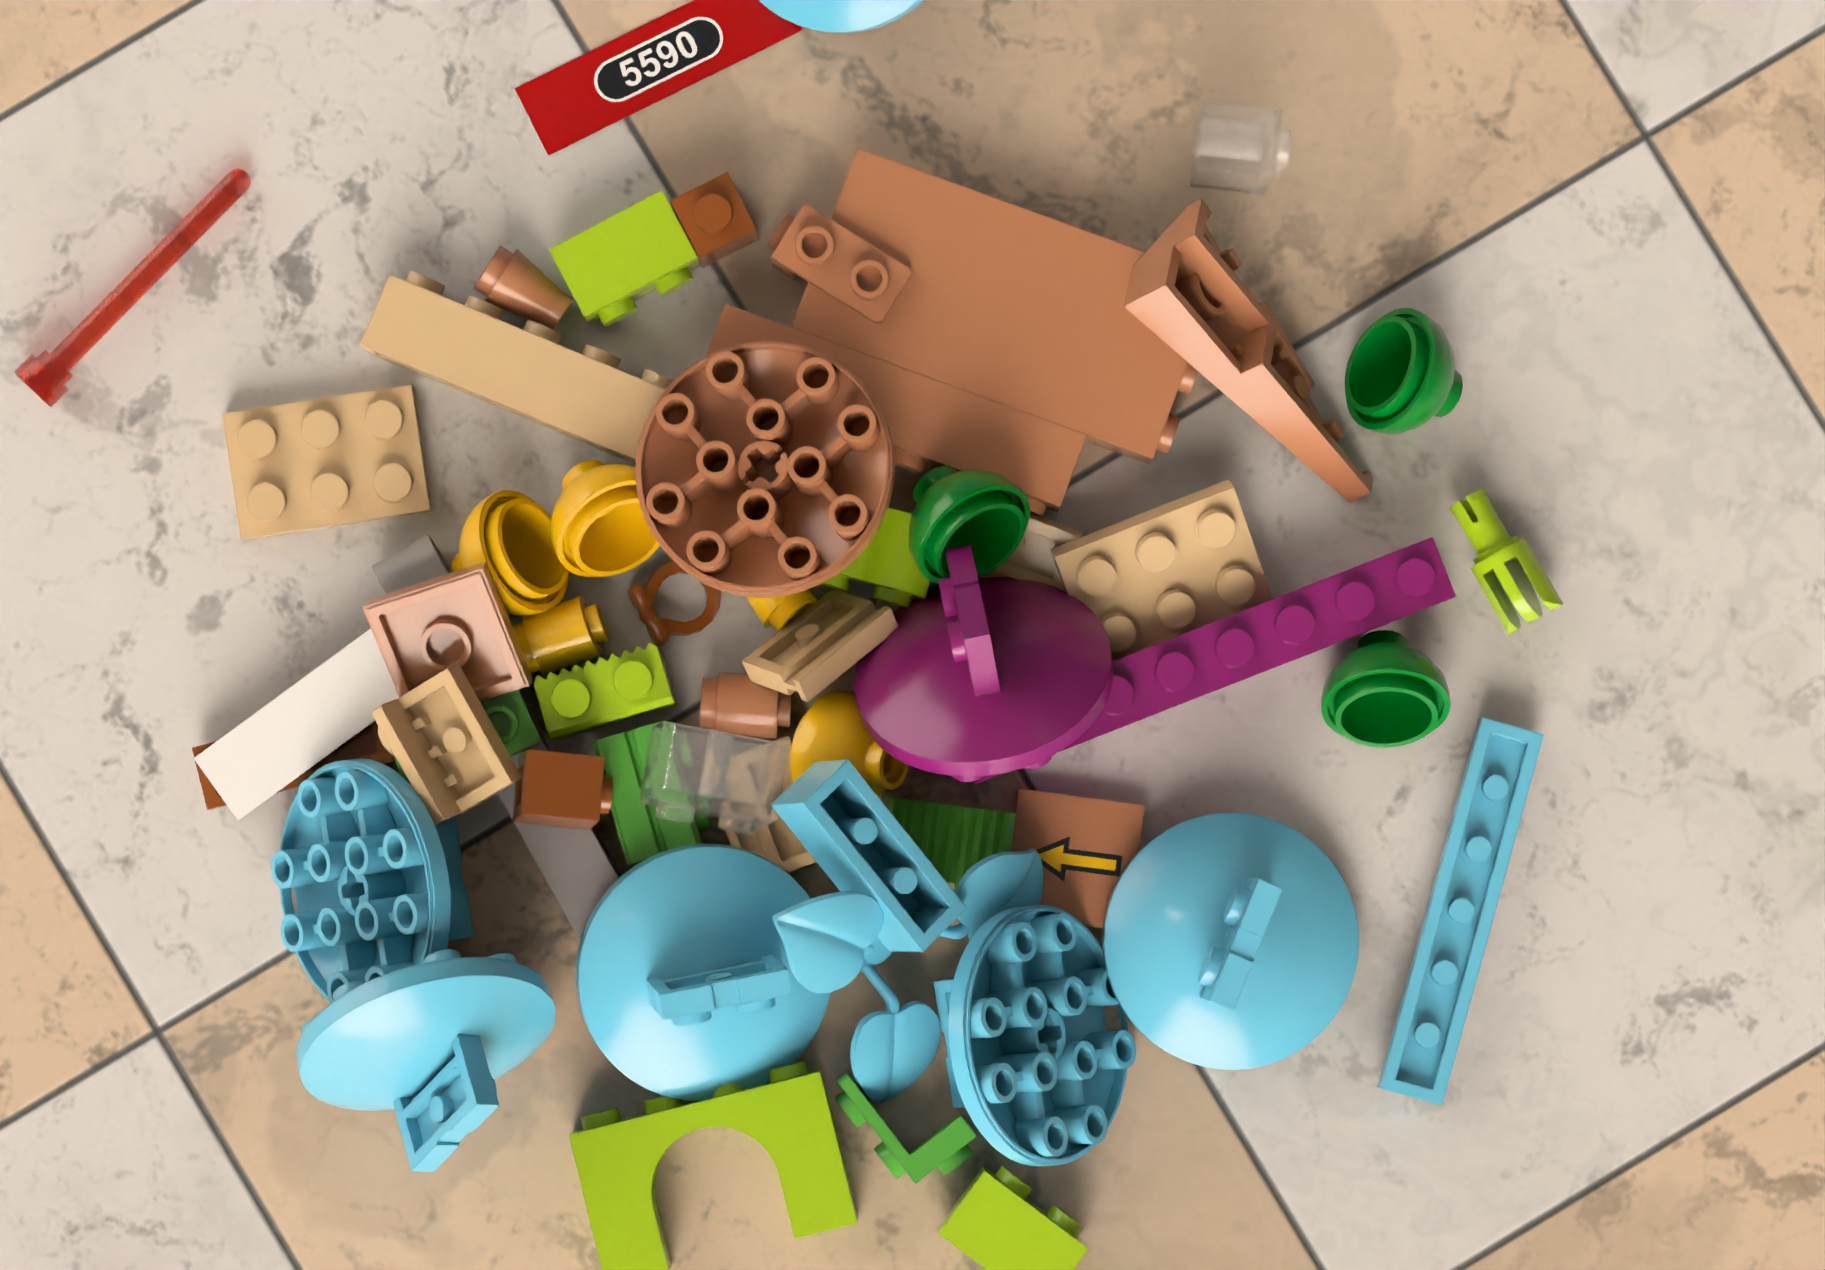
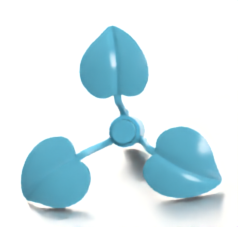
[772,848,1044,1103]

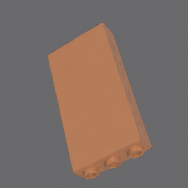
[791,148,1198,464]

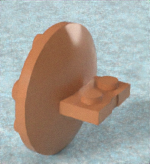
[635,341,895,598]

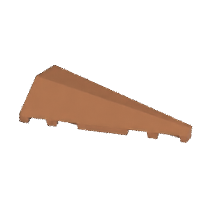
[1124,198,1373,503]

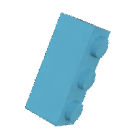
[771,759,967,952]

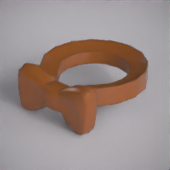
[627,561,721,646]

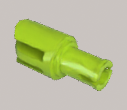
[1449,488,1563,635]

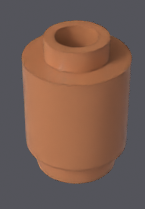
[700,672,792,739]

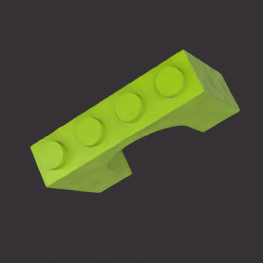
[569,1060,858,1270]

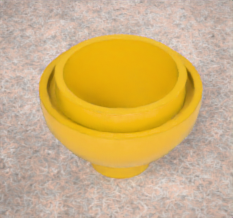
[550,460,660,577]
[451,490,569,616]
[790,690,908,797]

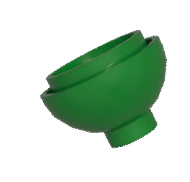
[1345,308,1463,434]
[909,466,1030,584]
[1321,630,1451,748]

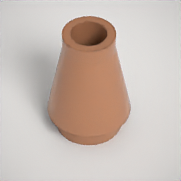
[473,245,573,329]

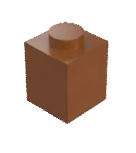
[670,172,759,268]
[512,749,613,830]

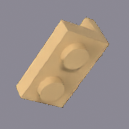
[372,664,522,825]

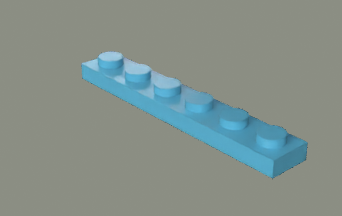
[1377,717,1544,1106]

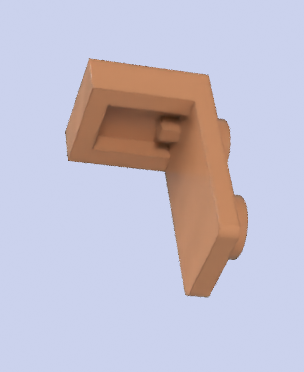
[768,203,911,324]

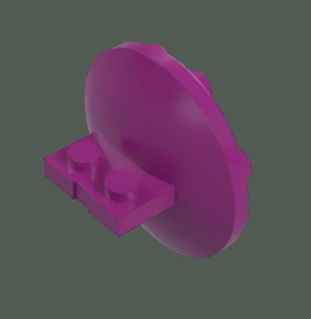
[854,545,1114,782]

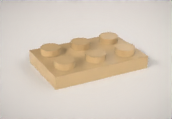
[222,384,433,541]
[1050,479,1273,661]

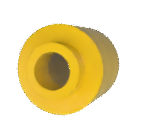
[512,596,609,675]

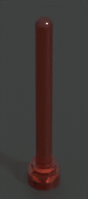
[14,169,251,407]

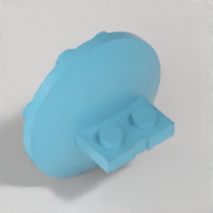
[271,758,474,1003]
[1102,812,1359,1070]
[575,844,830,1101]
[933,904,1136,1166]
[296,949,556,1172]

